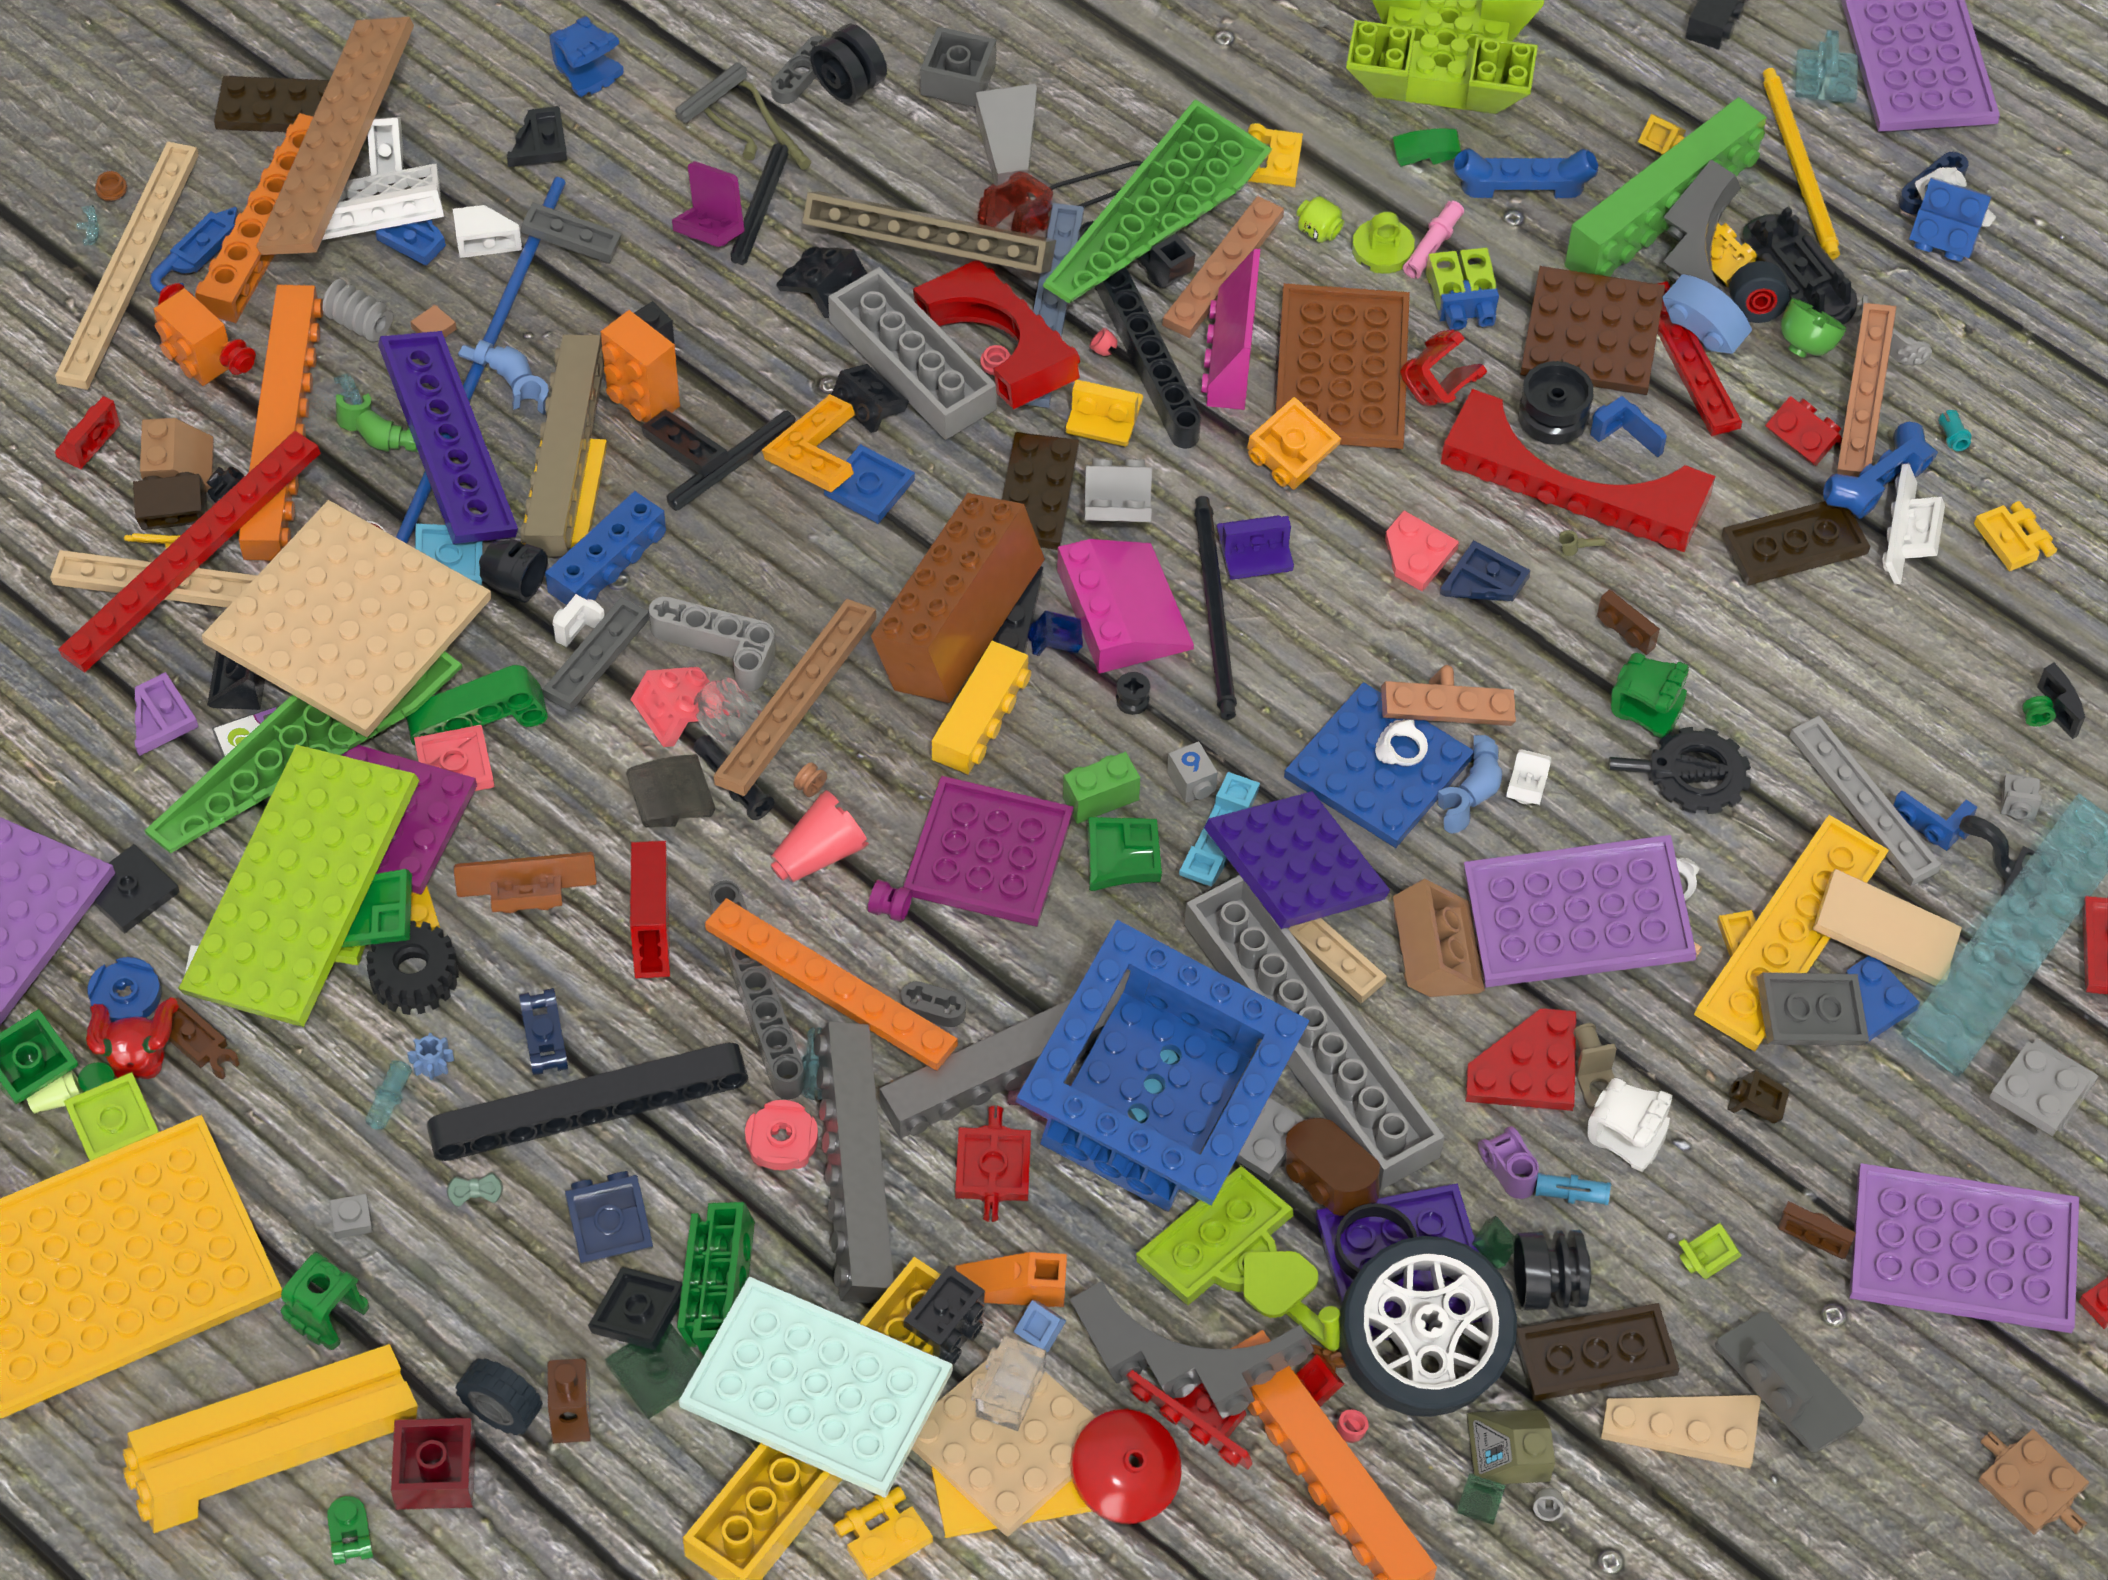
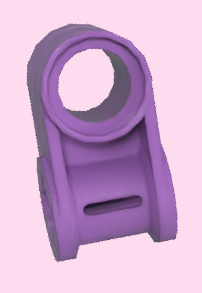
[1478,1126,1539,1199]

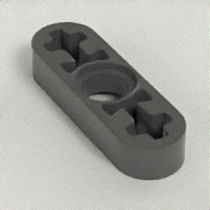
[771,36,827,104]

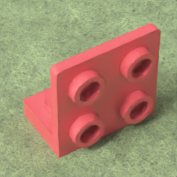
[630,667,732,747]

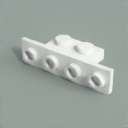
[1883,463,1945,585]

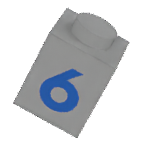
[1167,741,1218,803]

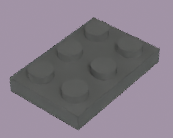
[1756,972,1869,1046]

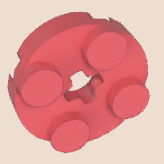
[745,1100,818,1171]

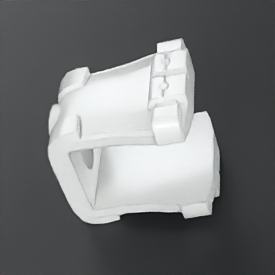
[1588,1078,1672,1172]

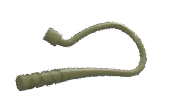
[703,80,811,170]

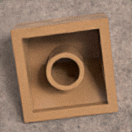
[140,418,214,492]

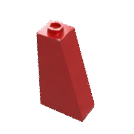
[630,841,670,979]

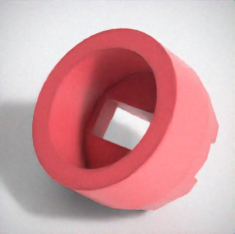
[1089,328,1117,356]
[1336,1409,1369,1444]

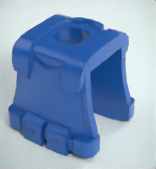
[549,16,624,97]

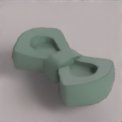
[447,1172,503,1207]

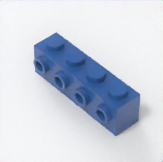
[545,491,666,605]

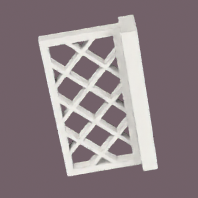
[322,164,444,240]

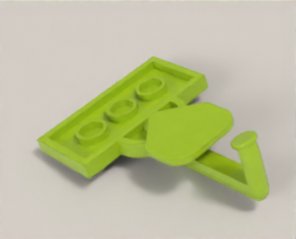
[1136,1166,1340,1352]

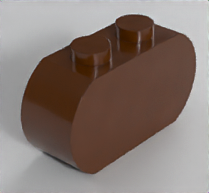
[1286,1118,1380,1216]

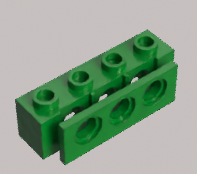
[677,1202,755,1357]

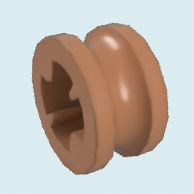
[794,762,827,797]

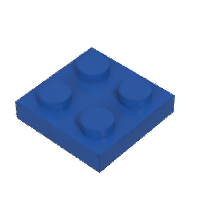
[824,444,915,524]

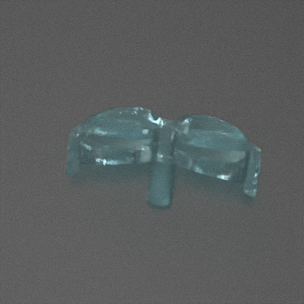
[76,205,99,246]
[334,374,362,405]

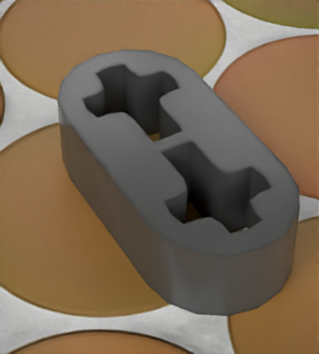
[901,981,966,1027]

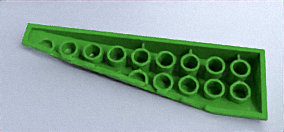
[1043,99,1272,303]
[144,651,462,854]

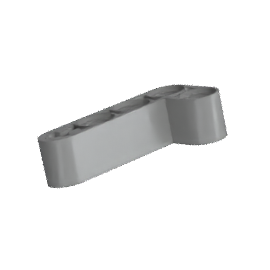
[649,597,776,691]

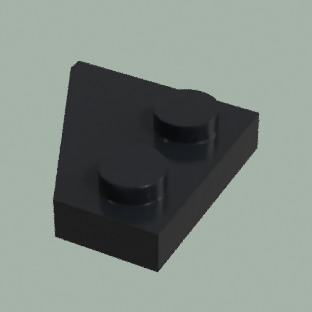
[507,106,568,167]

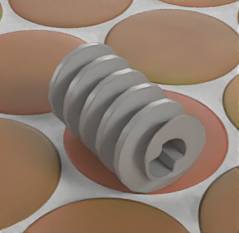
[322,279,393,342]

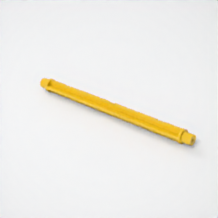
[1762,68,1840,260]

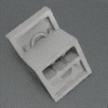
[1084,458,1152,522]
[1989,1038,2099,1137]

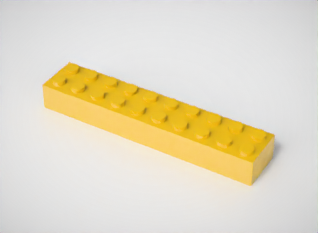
[683,1257,941,1580]

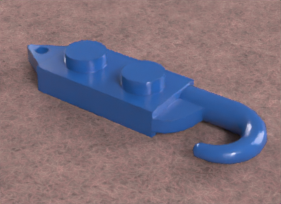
[150,207,238,293]

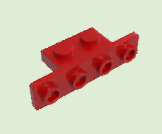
[1126,1370,1253,1470]

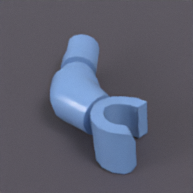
[458,340,549,415]
[1438,735,1502,834]

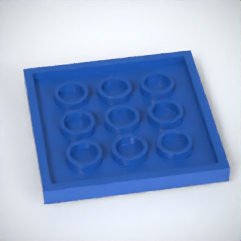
[1284,682,1474,848]

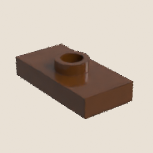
[1778,1201,1856,1260]

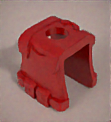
[1400,329,1487,406]

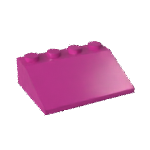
[1201,249,1260,410]
[1057,539,1194,674]

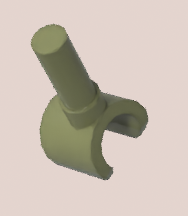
[1559,530,1605,556]

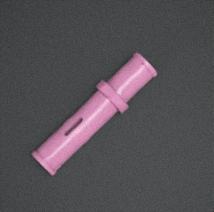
[1403,200,1464,278]

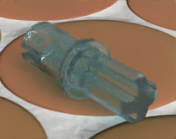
[365,1060,412,1130]

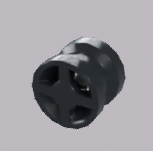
[1116,672,1150,715]

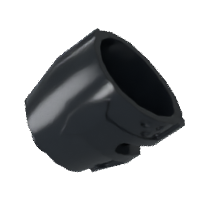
[479,539,548,603]

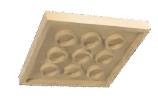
[912,1340,1096,1537]

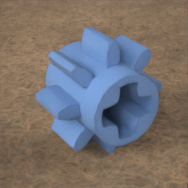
[408,1033,454,1080]

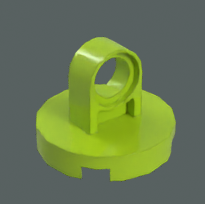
[1352,212,1415,274]

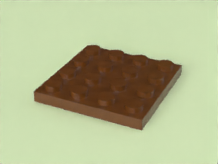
[1520,266,1665,395]

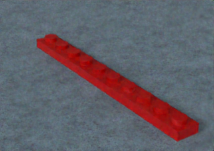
[58,431,321,673]

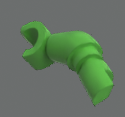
[336,393,418,452]

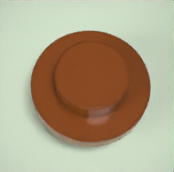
[95,171,127,201]

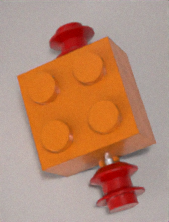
[153,283,256,386]

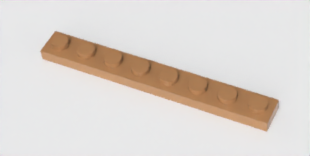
[714,599,877,796]

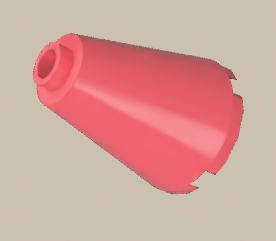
[770,790,869,882]

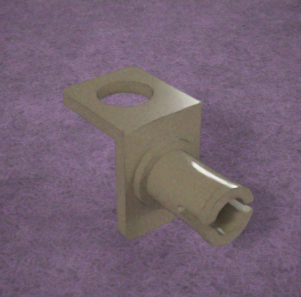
[1573,1023,1617,1109]

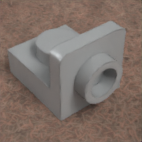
[2000,773,2042,820]

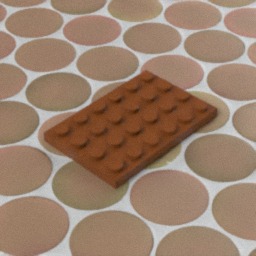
[1275,283,1410,449]

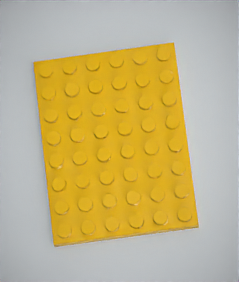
[0,1114,282,1419]

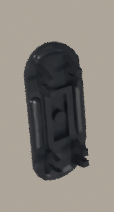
[1742,207,1857,325]

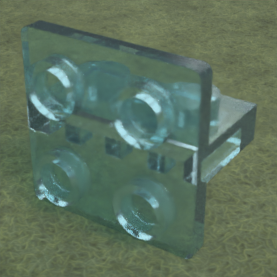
[1795,30,1858,103]

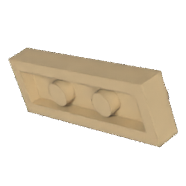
[1288,918,1387,1003]

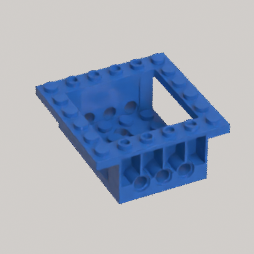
[1015,920,1310,1212]

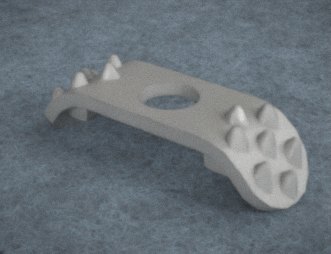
[1854,295,1932,365]

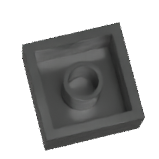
[920,26,996,107]

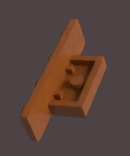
[454,852,597,913]

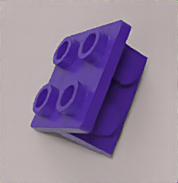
[1217,515,1294,580]

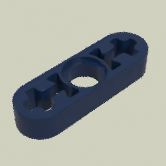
[1899,152,1969,215]

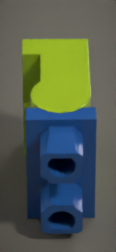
[1425,247,1499,330]

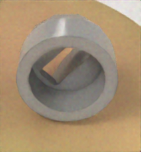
[1533,1487,1565,1521]

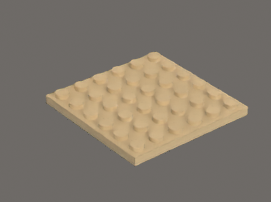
[202,500,491,738]

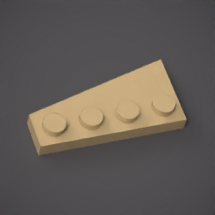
[1600,1395,1761,1469]

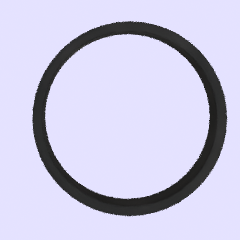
[1335,1203,1417,1283]

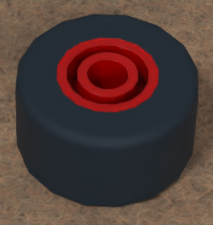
[1729,261,1790,323]

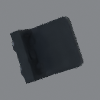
[776,246,867,318]

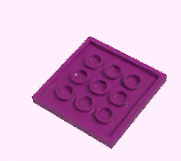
[342,745,477,895]
[903,776,1074,927]

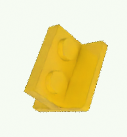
[1066,380,1143,447]

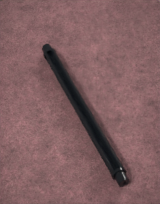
[1194,496,1237,720]

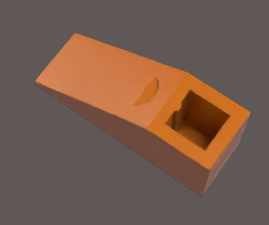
[955,1252,1067,1308]

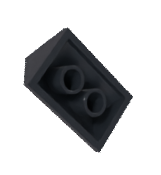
[207,651,265,710]

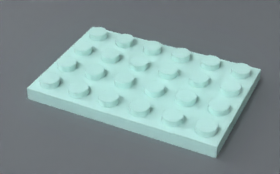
[679,1277,953,1498]

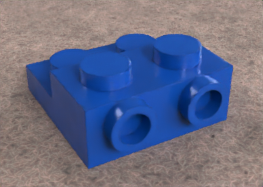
[1909,177,1992,262]

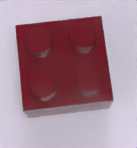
[391,1418,476,1510]

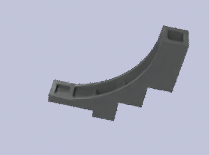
[1070,1281,1314,1419]

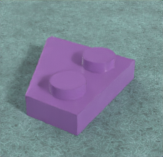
[135,672,198,756]

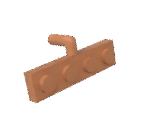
[1381,665,1516,726]

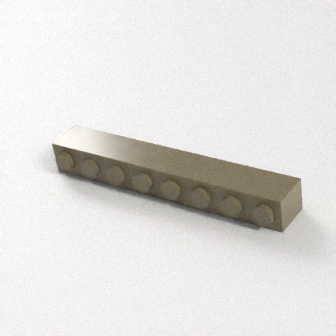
[803,191,1056,273]
[520,335,604,557]

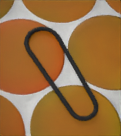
[1044,161,1143,210]

